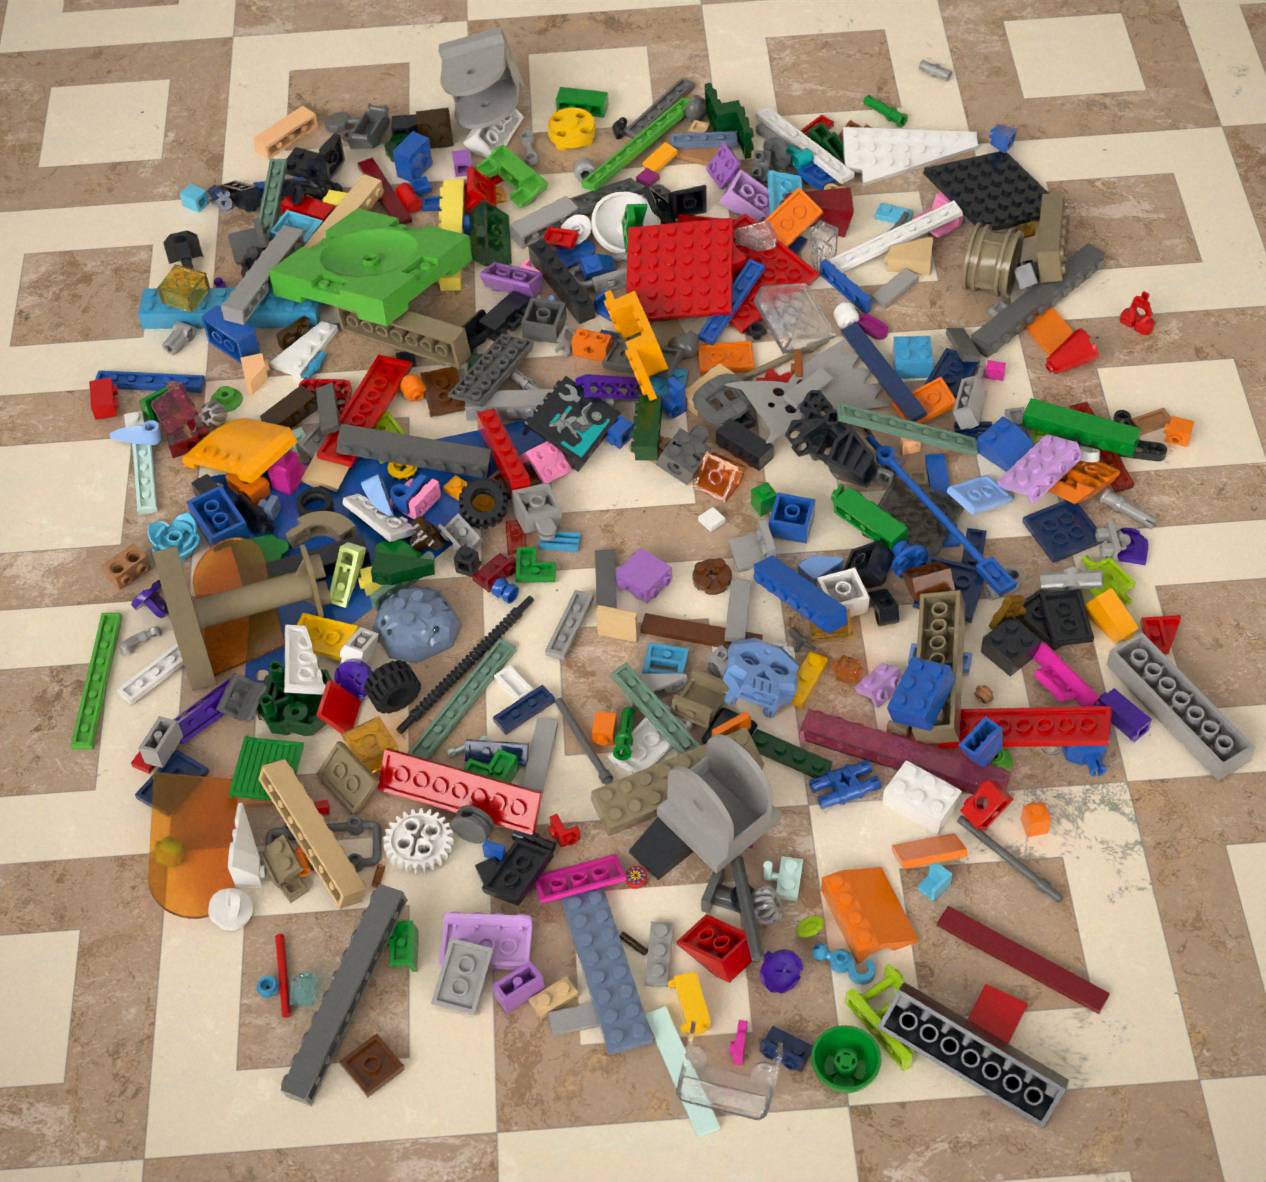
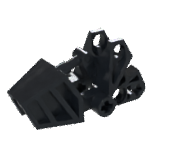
[785,390,879,488]

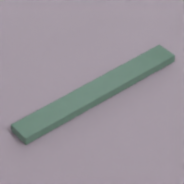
[837,402,978,456]
[408,638,517,760]

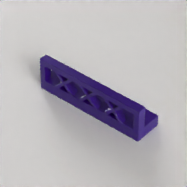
[575,374,647,400]
[173,678,231,744]

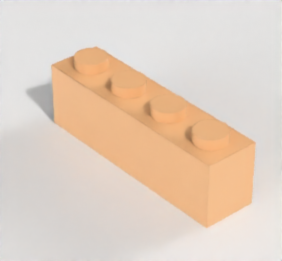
[253,106,318,160]

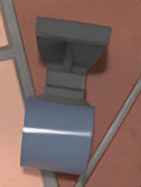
[875,456,905,488]

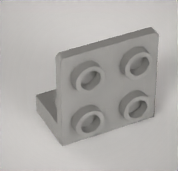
[728,519,776,571]

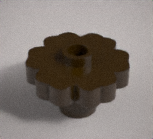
[410,516,446,552]

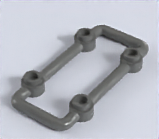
[265,816,381,872]

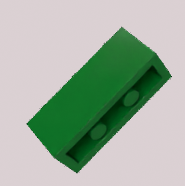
[555,87,609,118]

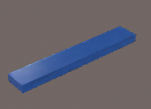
[698,259,765,346]
[95,370,205,393]
[925,454,960,548]

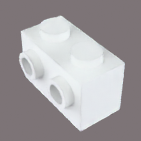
[340,627,379,664]

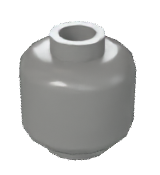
[574,157,596,182]

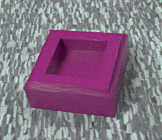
[636,168,660,187]

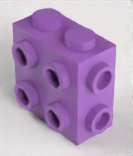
[616,548,673,603]

